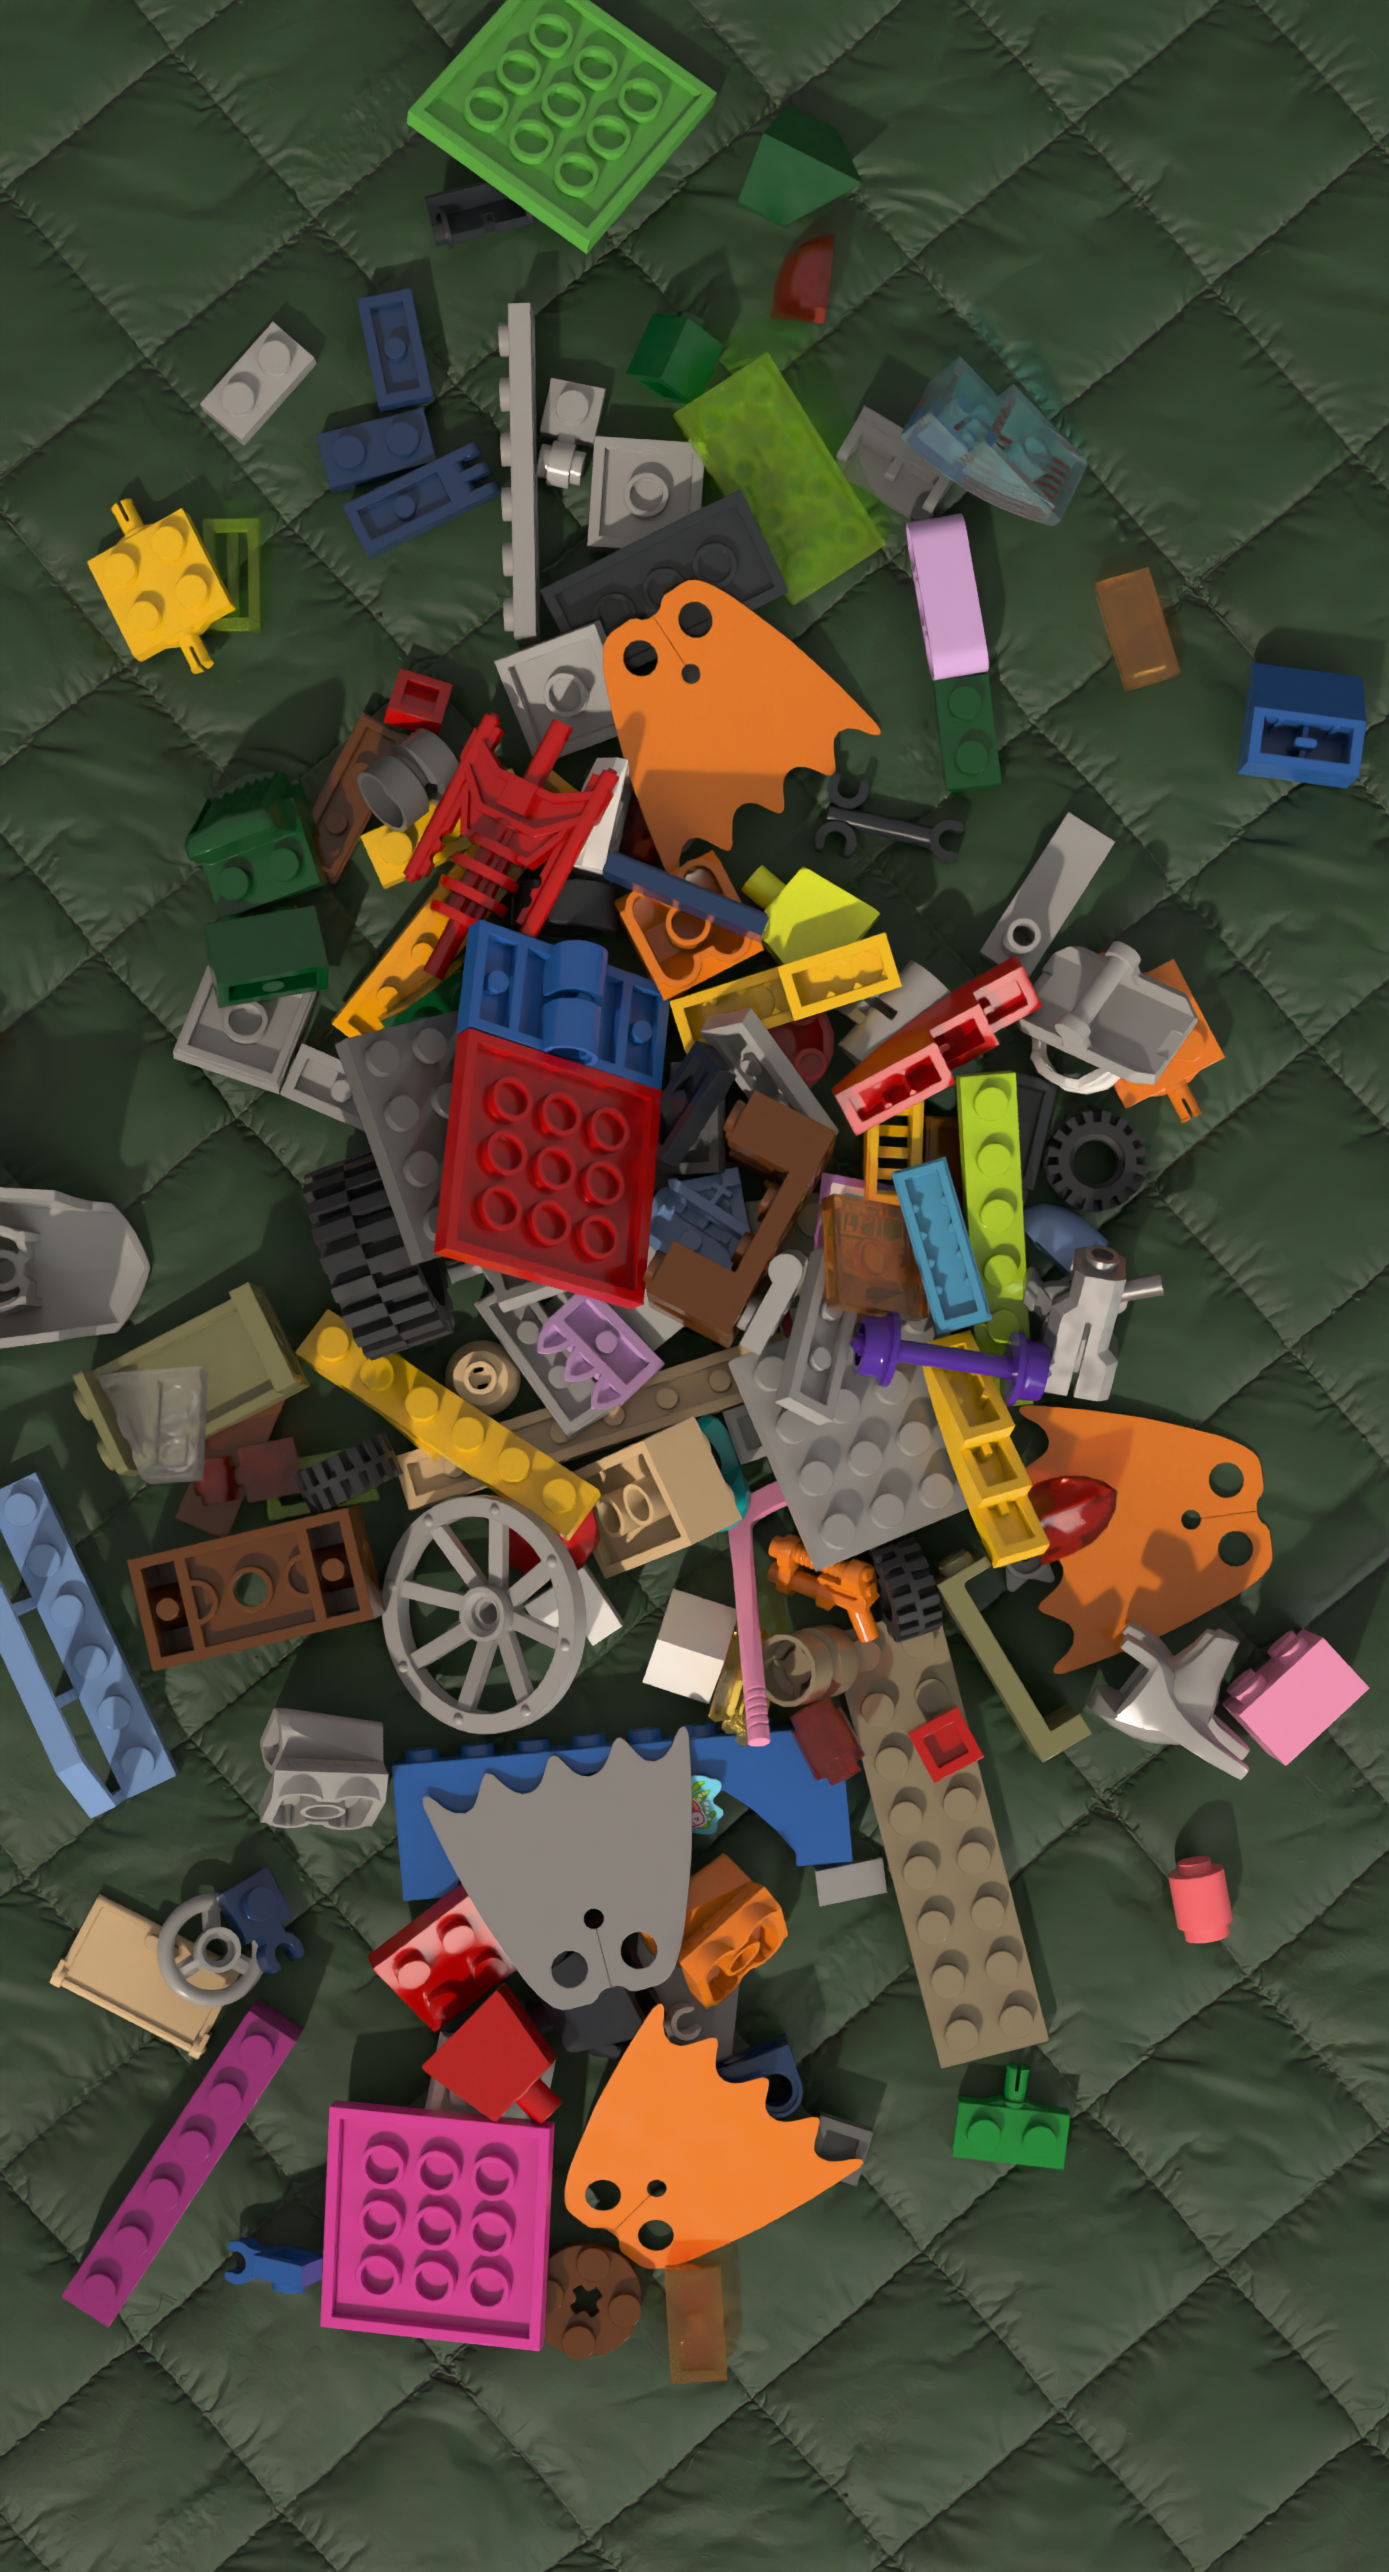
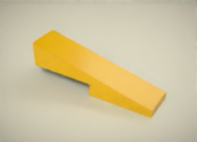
[669,933,902,1055]

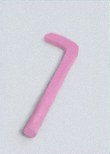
[728,1481,787,1746]

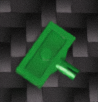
[951,2063,1070,2170]

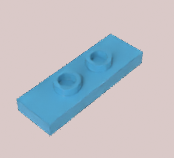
[891,1157,992,1336]

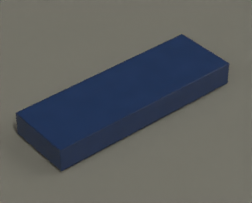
[602,851,769,943]

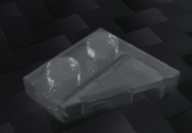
[99,1366,208,1484]

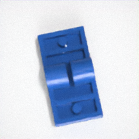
[456,919,670,1090]

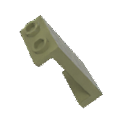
[72,1282,310,1477]
[933,1548,1092,1763]

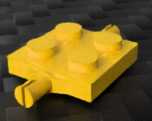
[87,499,236,674]

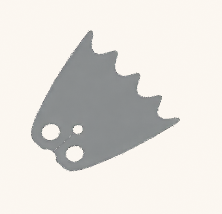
[423,1727,692,2010]

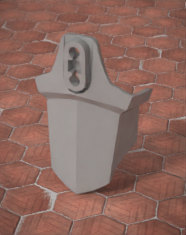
[0,1187,151,1349]

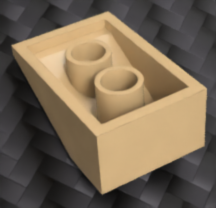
[573,1416,742,1579]

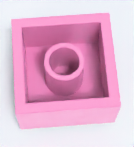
[1222,1629,1369,1766]

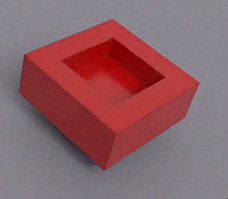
[384,668,453,736]
[906,1705,984,1783]

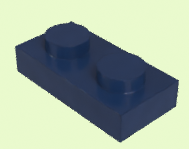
[357,288,434,413]
[316,408,436,494]

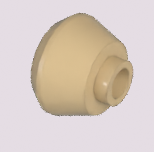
[445,1340,521,1416]

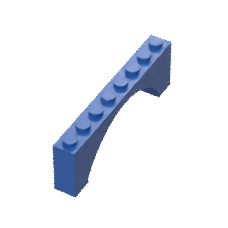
[392,1712,853,1901]

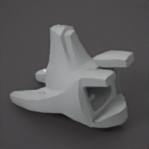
[1086,1620,1250,1780]

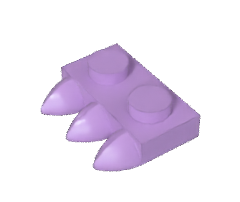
[537,1294,665,1410]

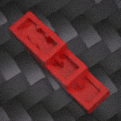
[832,955,1042,1136]

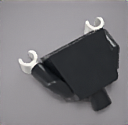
[525,1909,701,2061]

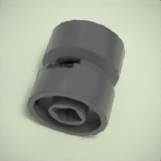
[357,728,459,833]

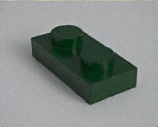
[932,674,1002,793]

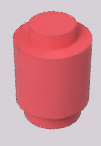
[1168,1856,1233,1943]

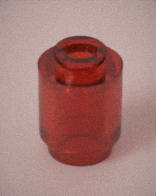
[789,1696,866,1786]

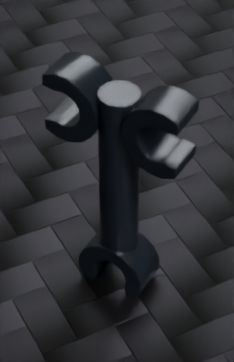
[814,773,965,864]

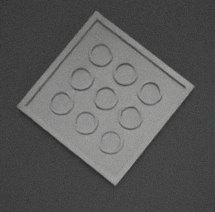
[728,1293,968,1572]

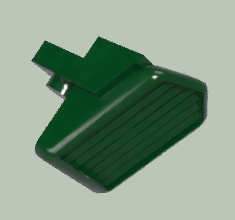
[184,771,328,917]

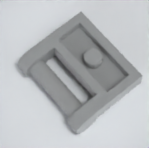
[737,1249,809,1355]

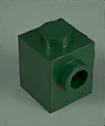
[626,311,724,406]

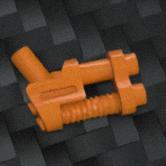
[767,1533,880,1643]

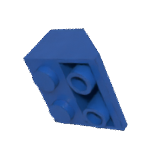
[1237,663,1366,788]

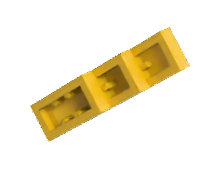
[922,1330,1050,1568]

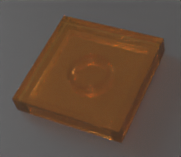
[822,1194,928,1322]

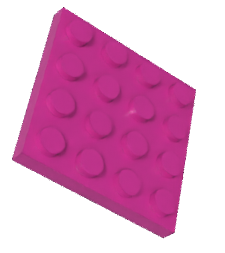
[320,2100,555,2351]

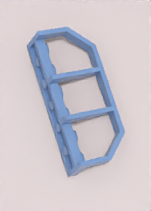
[0,1472,179,1818]

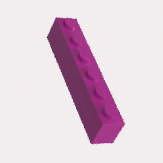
[61,1998,304,2328]

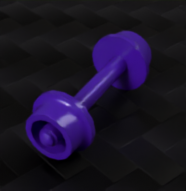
[849,1311,1052,1406]

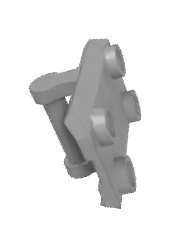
[1015,941,1198,1085]

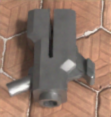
[1023,1245,1164,1401]

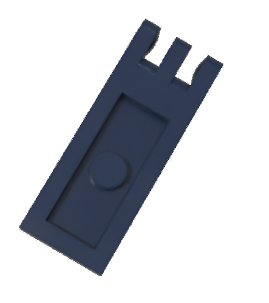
[342,442,501,560]

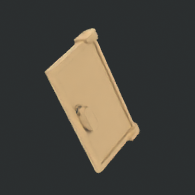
[49,1894,240,2060]

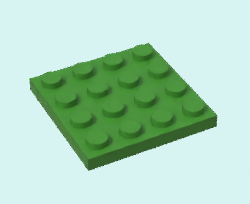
[407,0,717,254]

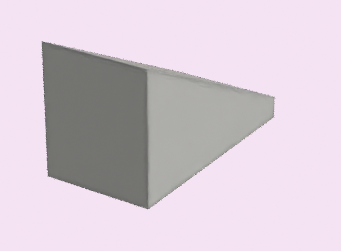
[814,1857,887,1907]

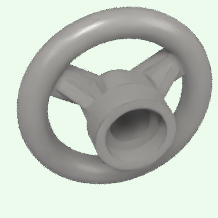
[157,1893,263,2007]

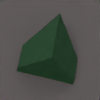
[737,104,863,229]

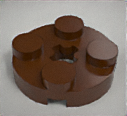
[545,2240,641,2360]

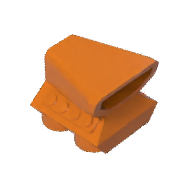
[614,850,764,1001]
[641,1853,788,2010]

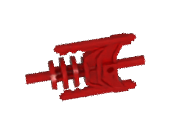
[403,712,619,981]

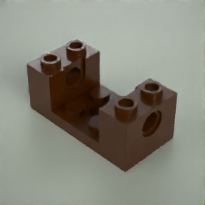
[642,1090,836,1349]
[127,1504,386,1671]

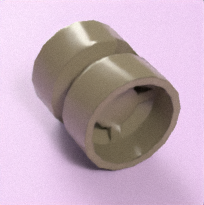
[762,1624,859,1707]

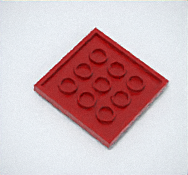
[434,1028,662,1309]

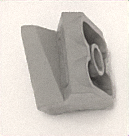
[258,1708,388,1830]

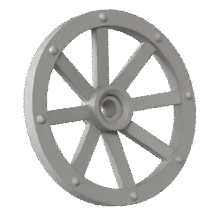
[382,1495,586,1734]

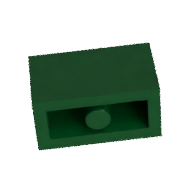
[204,905,329,1008]

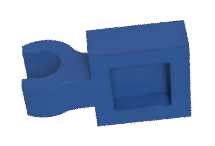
[224,2237,323,2294]

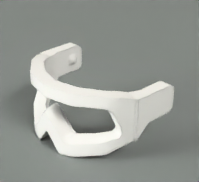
[1030,1037,1120,1095]

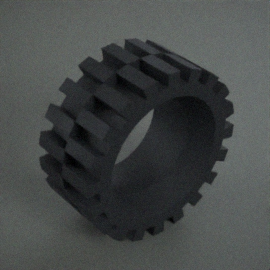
[303,1150,455,1361]

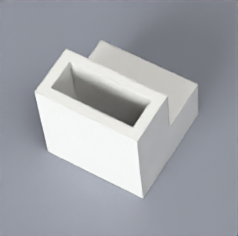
[524,1563,624,1645]
[643,1589,737,1704]

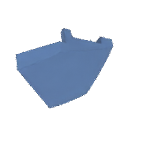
[649,1167,750,1270]

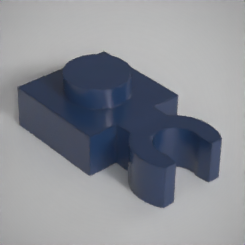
[214,1866,304,1976]

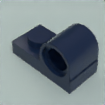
[716,2033,803,2118]

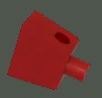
[422,1983,563,2125]

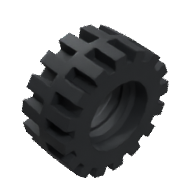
[293,1433,403,1516]
[863,1534,943,1643]

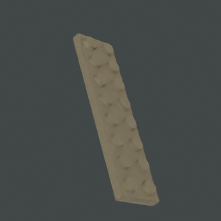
[843,1619,1049,2069]

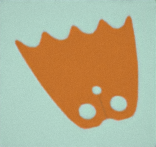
[603,580,881,873]
[1019,1405,1272,1674]
[564,2004,863,2269]

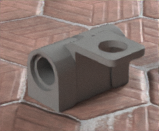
[834,960,951,1066]

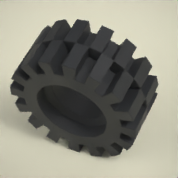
[1043,1111,1148,1213]

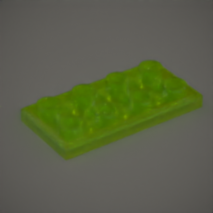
[673,352,886,606]

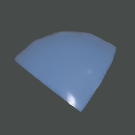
[1023,1203,1108,1276]

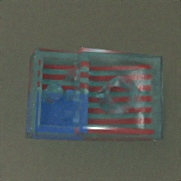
[900,356,1088,526]

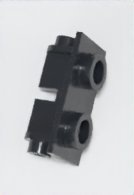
[424,181,539,250]

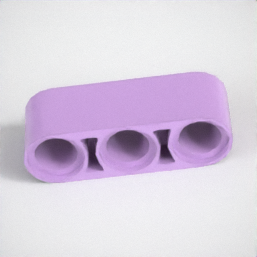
[906,513,989,680]

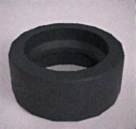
[511,878,619,937]

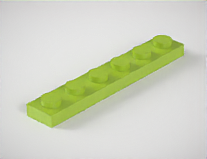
[956,1070,1034,1407]

